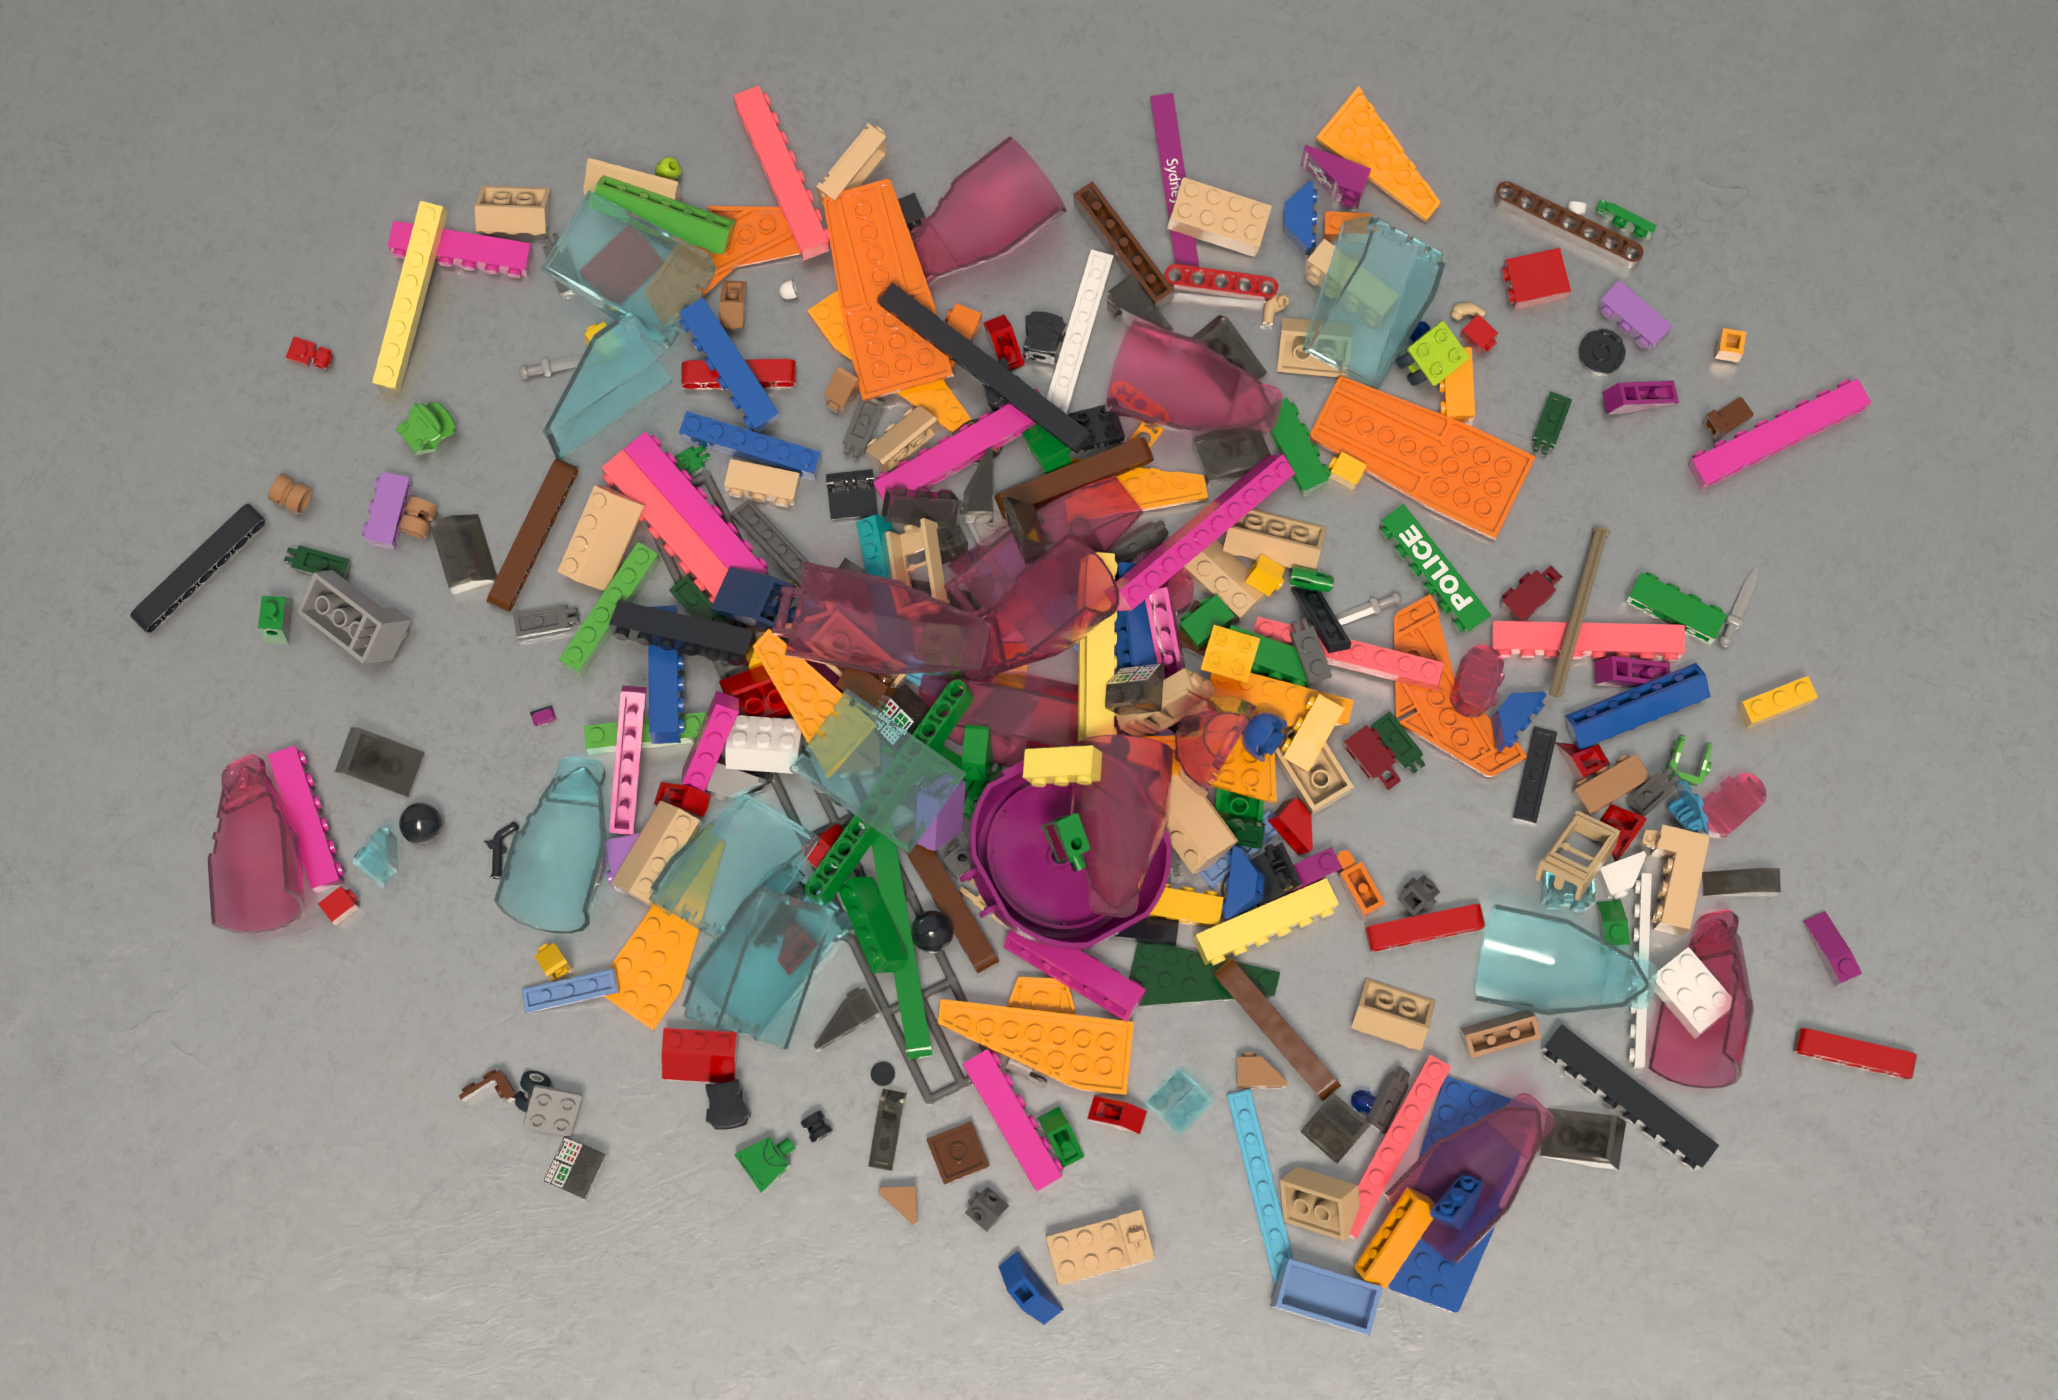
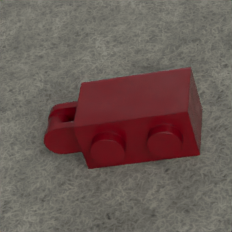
[1500,565,1563,621]
[1342,725,1401,791]

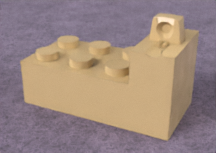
[1641,824,1710,937]
[1046,1210,1155,1287]

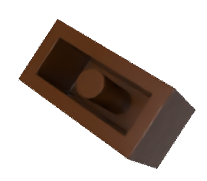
[835,661,896,713]

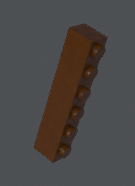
[1073,181,1175,312]

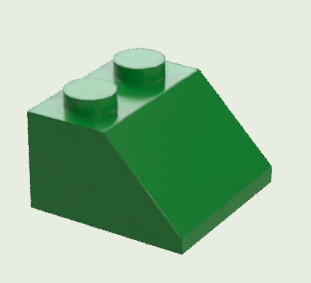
[1215,788,1264,823]

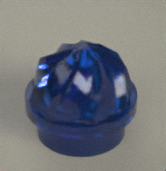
[1408,321,1431,342]
[1351,1090,1376,1114]

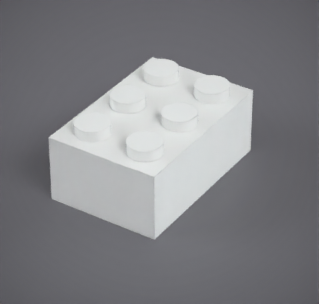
[725,715,803,774]
[1648,947,1737,1039]

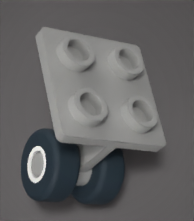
[515,1071,582,1137]

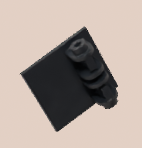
[1069,403,1125,452]
[826,469,878,520]
[1252,843,1303,907]

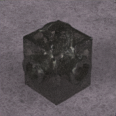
[937,525,968,564]

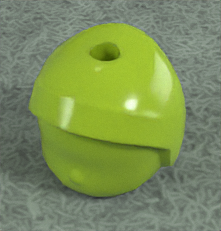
[655,157,682,180]

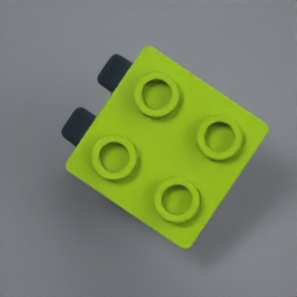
[1394,321,1469,386]

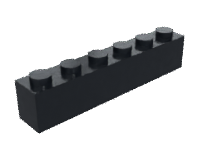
[609,600,757,666]

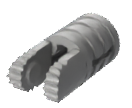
[1005,1059,1047,1087]

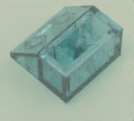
[352,826,398,888]
[1540,872,1595,913]
[1144,1069,1214,1138]

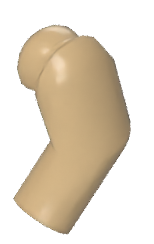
[1262,294,1289,325]
[1451,302,1487,320]

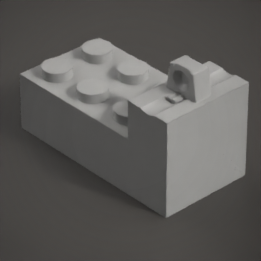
[297,570,412,664]

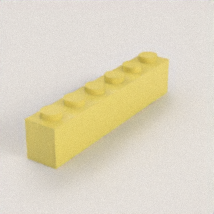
[1193,878,1339,966]

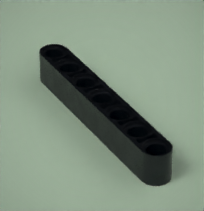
[130,503,266,634]

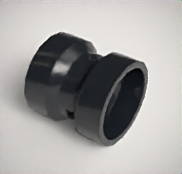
[800,1110,833,1144]

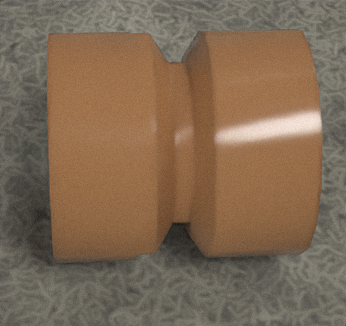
[268,473,313,515]
[398,496,438,539]

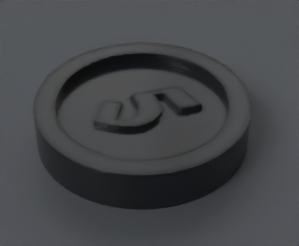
[871,1062,895,1087]

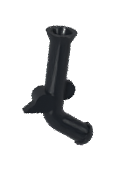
[484,822,519,880]

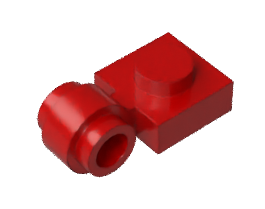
[285,336,333,370]

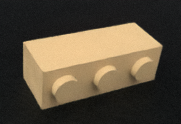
[724,459,801,507]

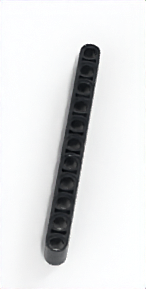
[876,283,1092,454]

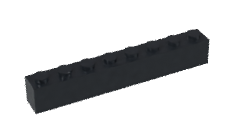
[1541,1024,1720,1170]

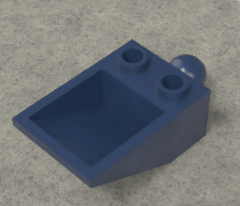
[711,567,807,635]

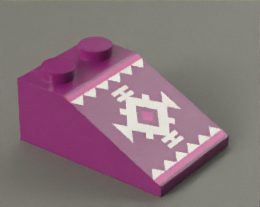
[1301,145,1371,209]

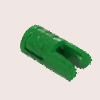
[1289,565,1334,592]

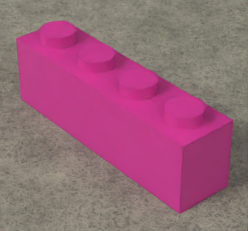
[1145,583,1186,681]
[682,691,739,792]

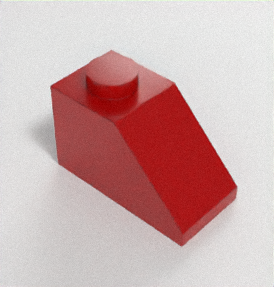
[983,314,1025,370]
[654,782,711,818]
[1267,797,1313,855]
[801,824,844,870]
[1087,1096,1147,1134]

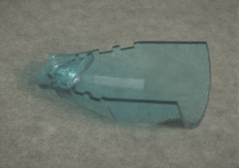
[494,757,608,934]
[1474,904,1657,1015]

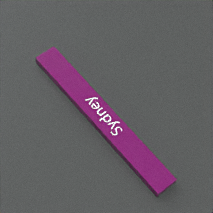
[1150,93,1199,273]

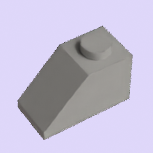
[706,763,766,801]

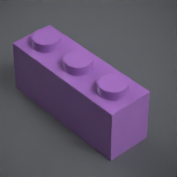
[1598,280,1673,352]
[362,471,413,550]

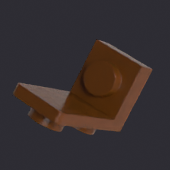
[1702,397,1754,441]
[459,1069,517,1102]

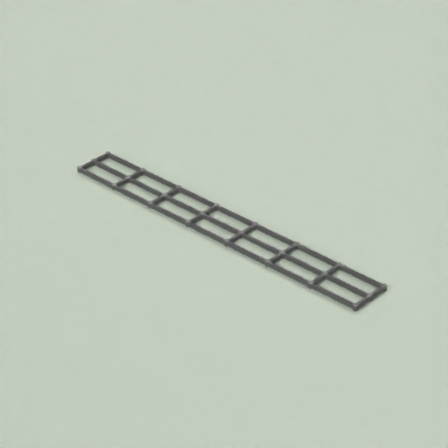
[645,470,1000,1105]

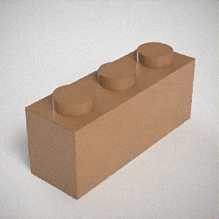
[1572,754,1651,816]
[1460,1009,1542,1058]

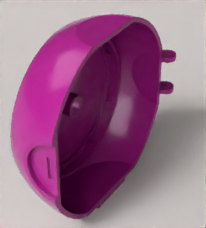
[959,745,1171,949]

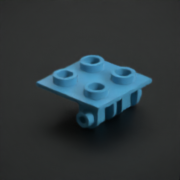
[1668,774,1709,834]

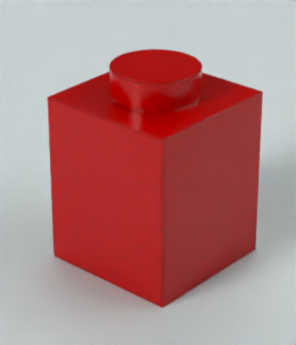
[1459,314,1498,356]
[318,886,359,926]

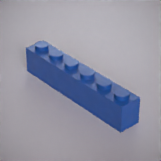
[679,297,781,433]
[679,411,822,481]
[1114,562,1158,703]
[648,605,685,744]
[1565,663,1711,750]

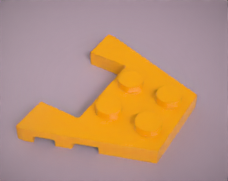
[1006,977,1076,1015]

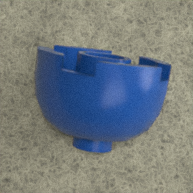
[1241,712,1287,762]

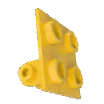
[1200,625,1260,684]

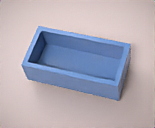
[1270,1259,1383,1335]

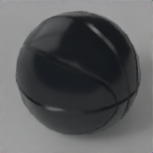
[399,803,442,845]
[911,910,954,953]

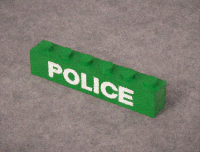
[1379,504,1491,637]

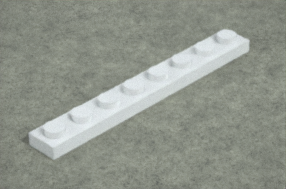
[1047,249,1114,414]
[1628,873,1652,1069]

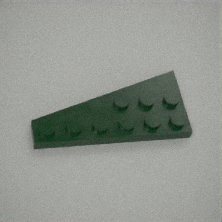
[1129,942,1280,1007]

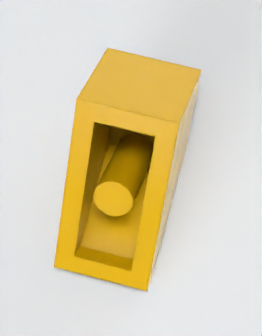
[534,943,573,982]

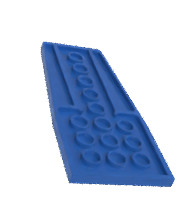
[1388,1076,1539,1313]

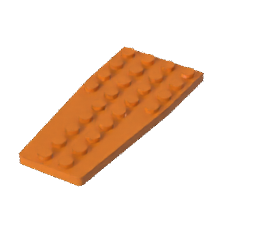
[823,179,954,401]
[1310,377,1536,541]

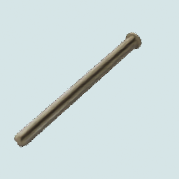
[1549,526,1610,698]

